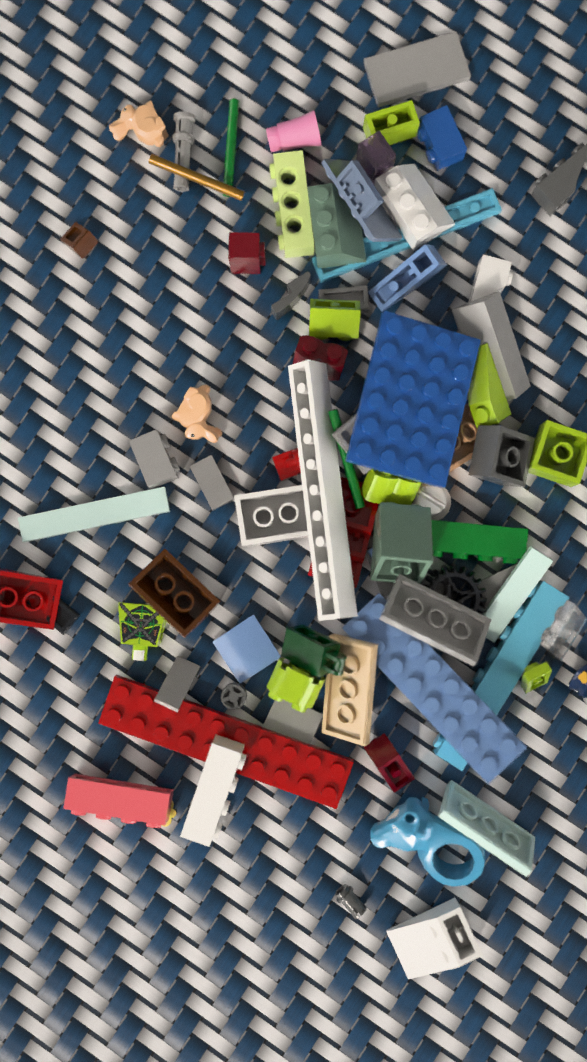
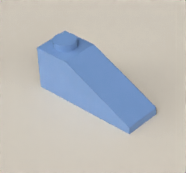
[368,244,447,312]

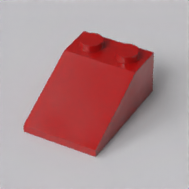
[0,568,63,630]

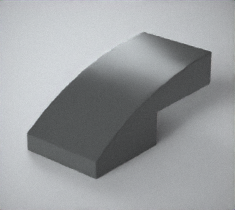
[271,272,311,320]

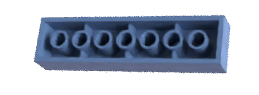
[342,593,527,784]

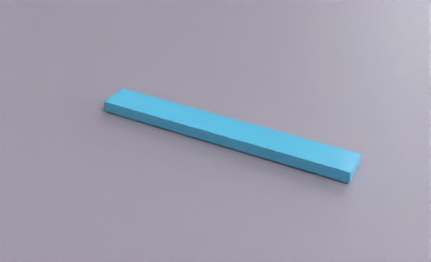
[312,188,502,283]

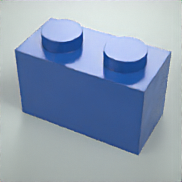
[417,105,467,171]

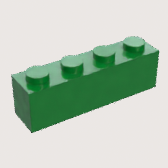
[431,520,528,564]

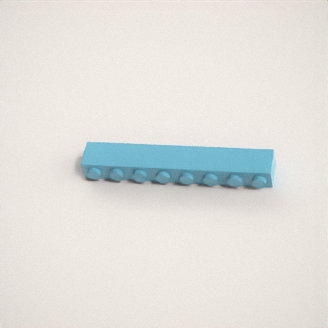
[432,581,569,771]

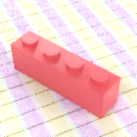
[63,774,174,828]

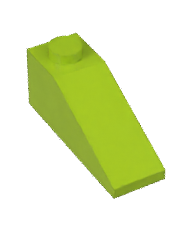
[468,343,511,428]

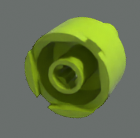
[266,657,326,713]

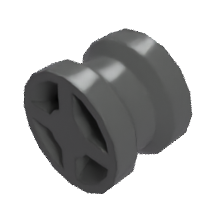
[221,682,247,710]

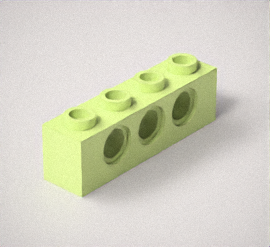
[269,150,314,258]

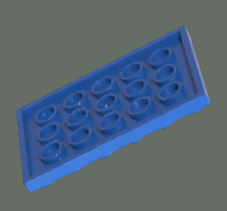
[345,310,481,488]

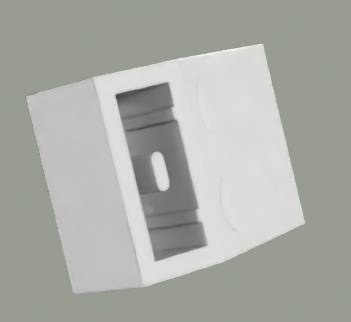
[386,898,483,979]

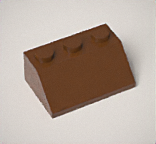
[128,549,220,638]

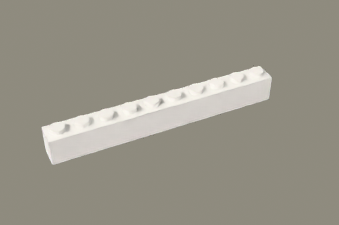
[288,360,358,621]

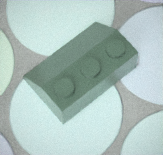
[307,183,366,268]

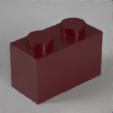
[228,232,265,274]

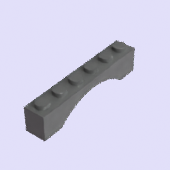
[531,143,587,216]

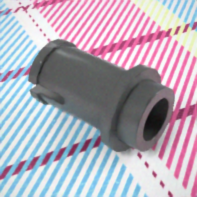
[335,884,367,919]

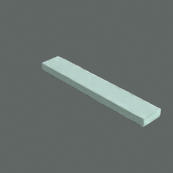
[18,487,170,542]

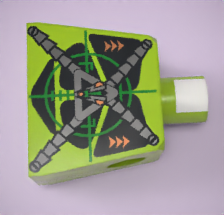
[118,602,166,661]

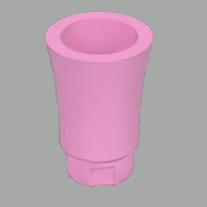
[266,110,322,152]

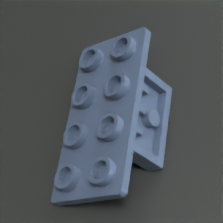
[321,159,403,242]

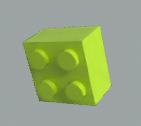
[528,420,587,487]

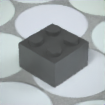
[468,426,535,487]

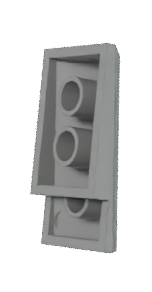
[452,291,531,400]

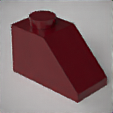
[364,733,415,793]

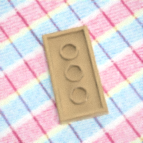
[322,634,378,746]

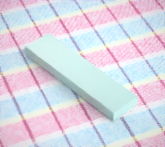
[481,546,553,643]

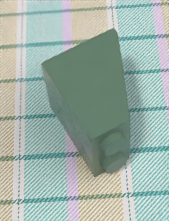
[370,502,433,584]

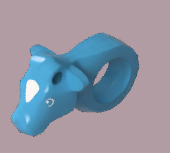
[370,797,485,887]

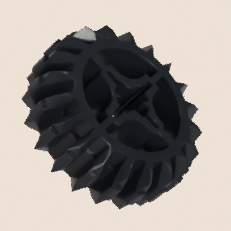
[422,564,487,612]

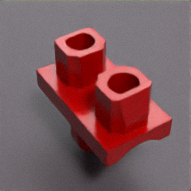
[272,448,301,481]

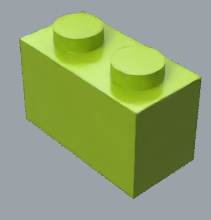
[363,100,420,151]
[309,299,361,341]

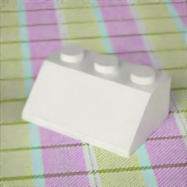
[374,164,455,251]

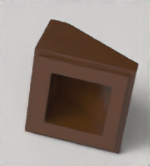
[60,222,98,258]

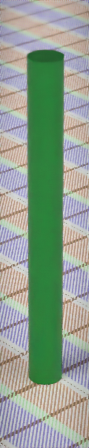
[222,98,239,197]
[328,409,365,509]

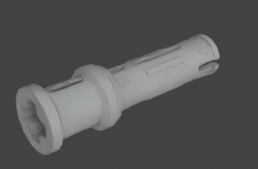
[172,112,195,192]

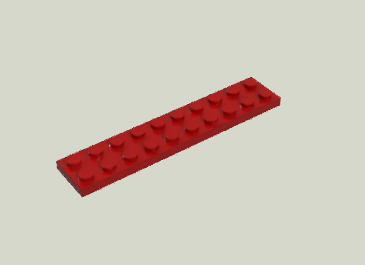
[98,674,354,809]

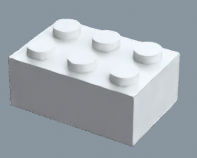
[234,485,309,547]

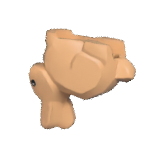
[109,100,169,147]
[172,384,222,443]

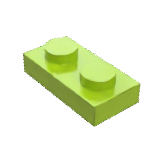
[521,661,552,694]

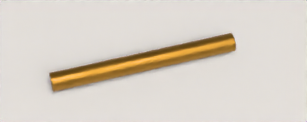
[149,154,245,201]

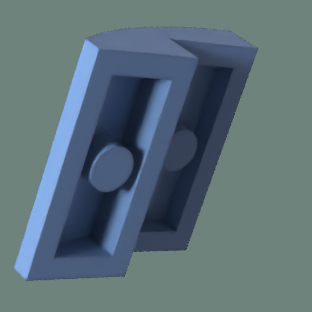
[213,614,281,684]

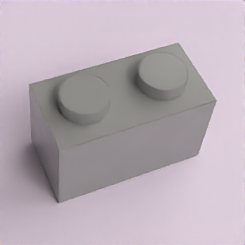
[129,429,180,489]

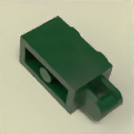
[281,624,347,677]

